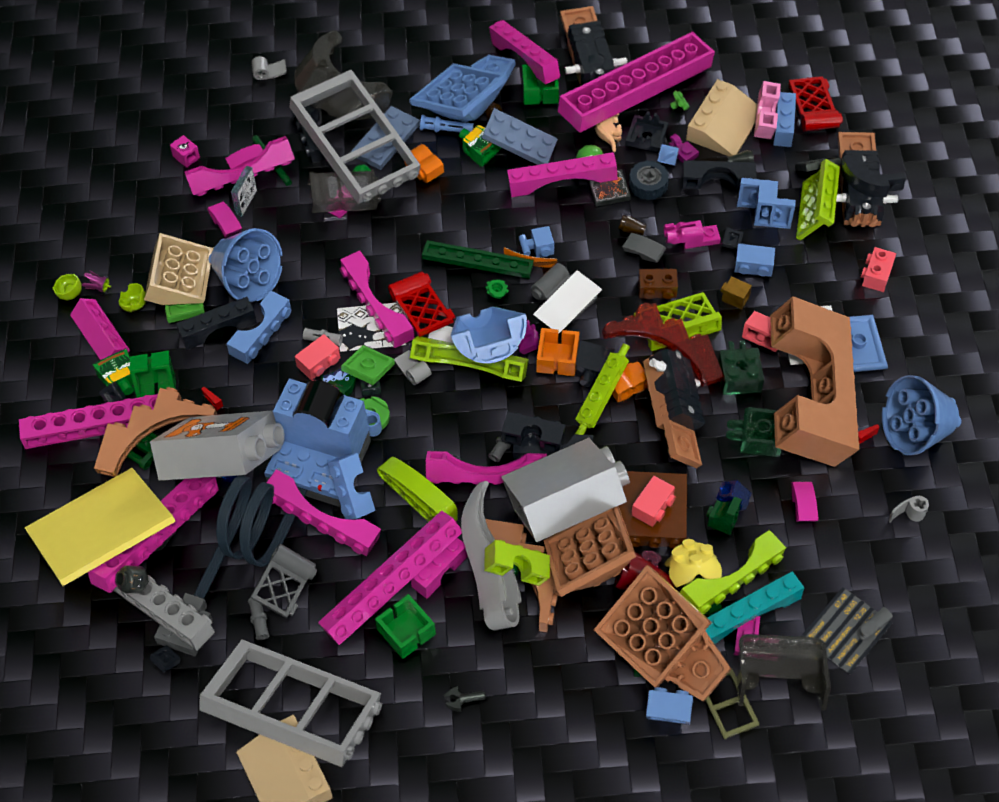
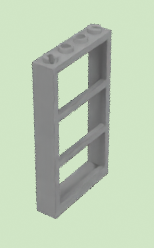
[290,70,421,204]
[199,640,382,767]

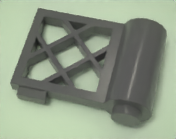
[531,263,597,323]
[250,543,317,618]

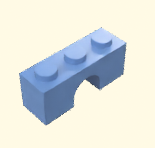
[773,92,796,147]
[327,453,375,519]

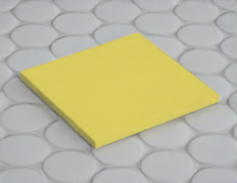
[25,468,175,586]

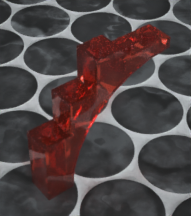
[602,302,724,387]

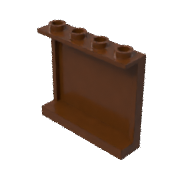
[618,471,687,549]

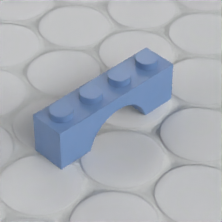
[227,291,291,364]

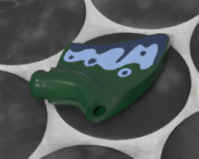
[318,367,356,398]

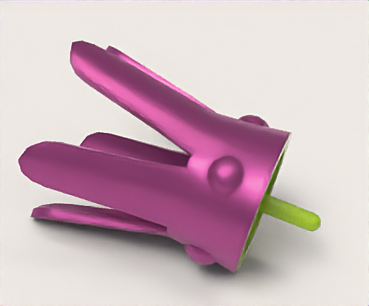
[82,270,111,292]

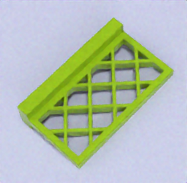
[796,159,840,241]
[634,292,722,351]

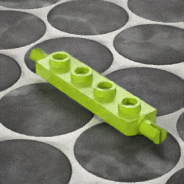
[575,343,630,435]

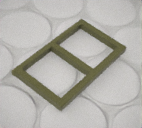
[706,668,760,739]

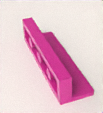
[71,298,130,360]

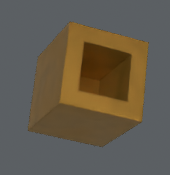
[721,277,752,309]

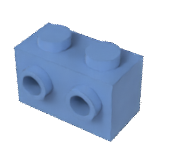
[734,244,775,277]
[646,687,693,725]

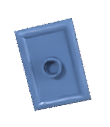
[850,315,888,372]

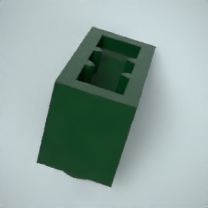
[706,496,742,535]

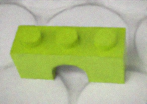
[484,540,550,586]

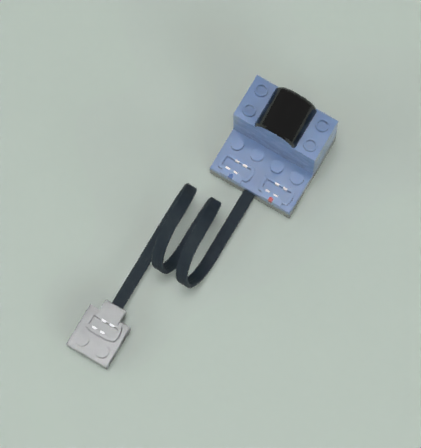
[154,379,371,656]

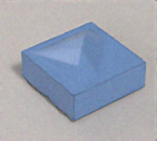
[657,144,679,165]

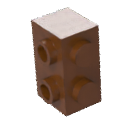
[638,269,678,299]

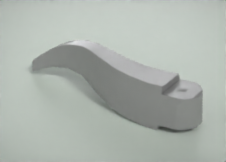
[461,481,521,631]

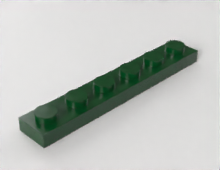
[422,240,534,279]

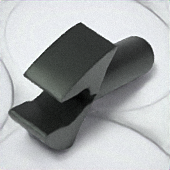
[444,686,486,712]

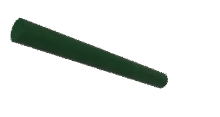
[252,135,292,186]

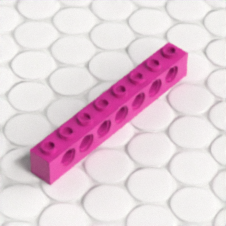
[19,394,158,449]
[88,477,218,593]
[318,511,462,645]

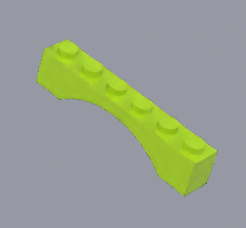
[410,336,529,382]
[680,530,786,614]

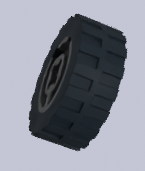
[629,160,669,200]

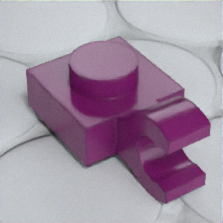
[669,134,699,163]
[519,320,539,355]

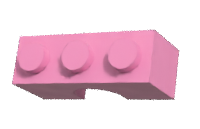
[754,81,781,139]

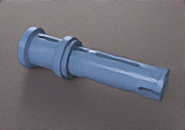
[420,115,474,132]

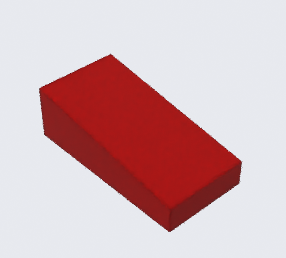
[201,387,223,410]
[858,424,879,444]

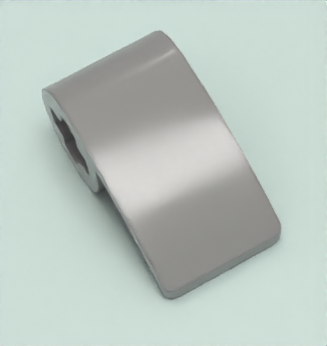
[252,57,286,80]
[395,350,431,385]
[888,496,929,523]

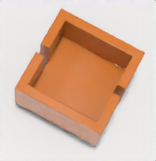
[537,328,580,376]

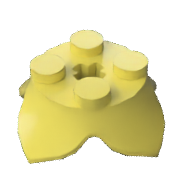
[665,539,722,588]

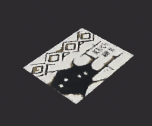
[337,303,406,352]

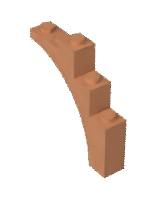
[94,387,217,477]
[485,519,560,632]

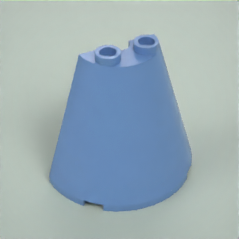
[451,306,527,363]

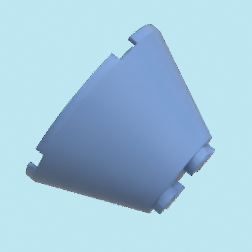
[208,228,282,302]
[882,375,961,455]

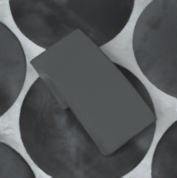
[623,233,666,263]

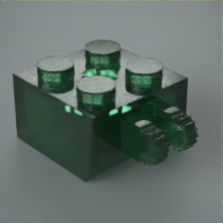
[718,340,764,395]
[726,407,782,457]

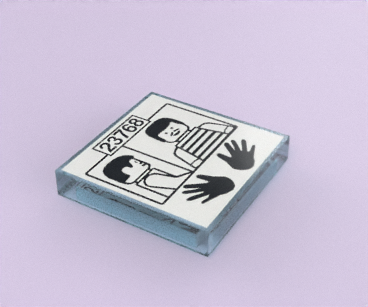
[231,166,257,217]

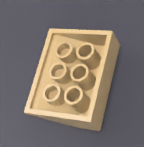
[686,79,757,156]
[144,233,213,305]
[237,715,333,802]

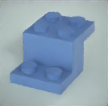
[737,178,795,229]

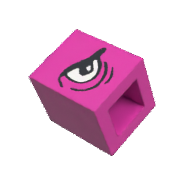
[170,135,200,168]

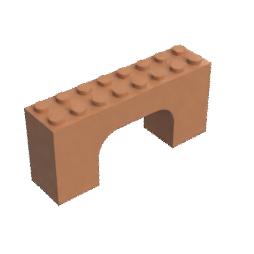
[770,297,859,467]

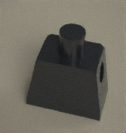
[575,340,615,387]

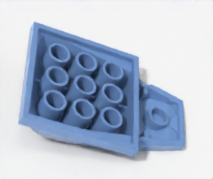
[410,55,515,122]

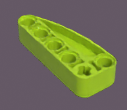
[377,456,458,522]

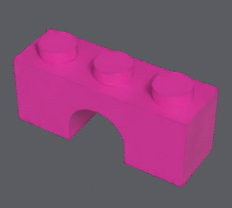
[411,538,468,599]

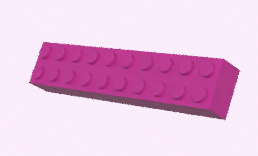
[558,32,715,132]

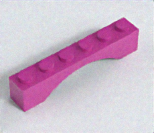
[489,20,560,84]
[185,136,295,196]
[507,152,618,197]
[340,250,414,348]
[426,451,547,485]
[267,469,381,556]

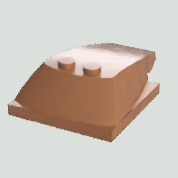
[544,506,636,597]
[594,565,731,701]

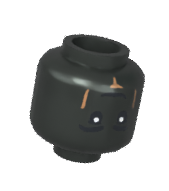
[115,565,149,593]

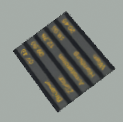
[800,587,892,675]

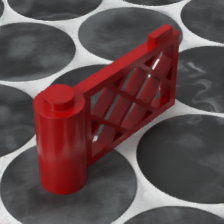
[789,76,843,132]
[388,271,455,337]

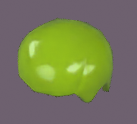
[53,274,82,301]
[118,283,146,312]

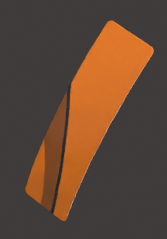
[504,247,557,268]

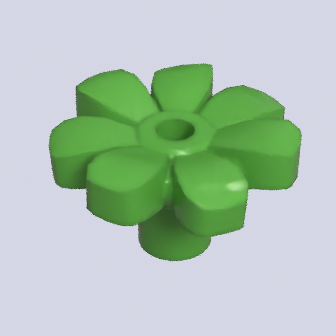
[670,91,689,111]

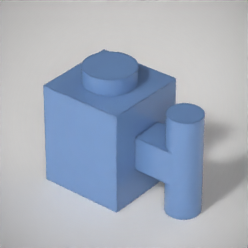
[519,226,554,257]

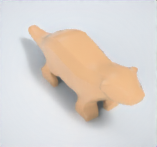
[595,113,622,152]

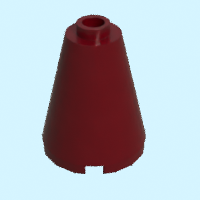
[614,552,674,591]

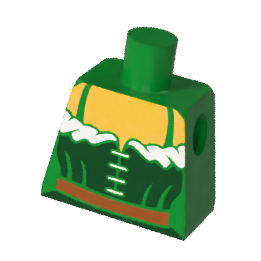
[459,125,502,167]
[93,348,134,396]

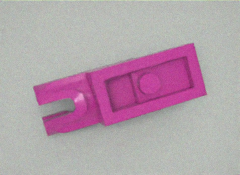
[664,220,721,249]

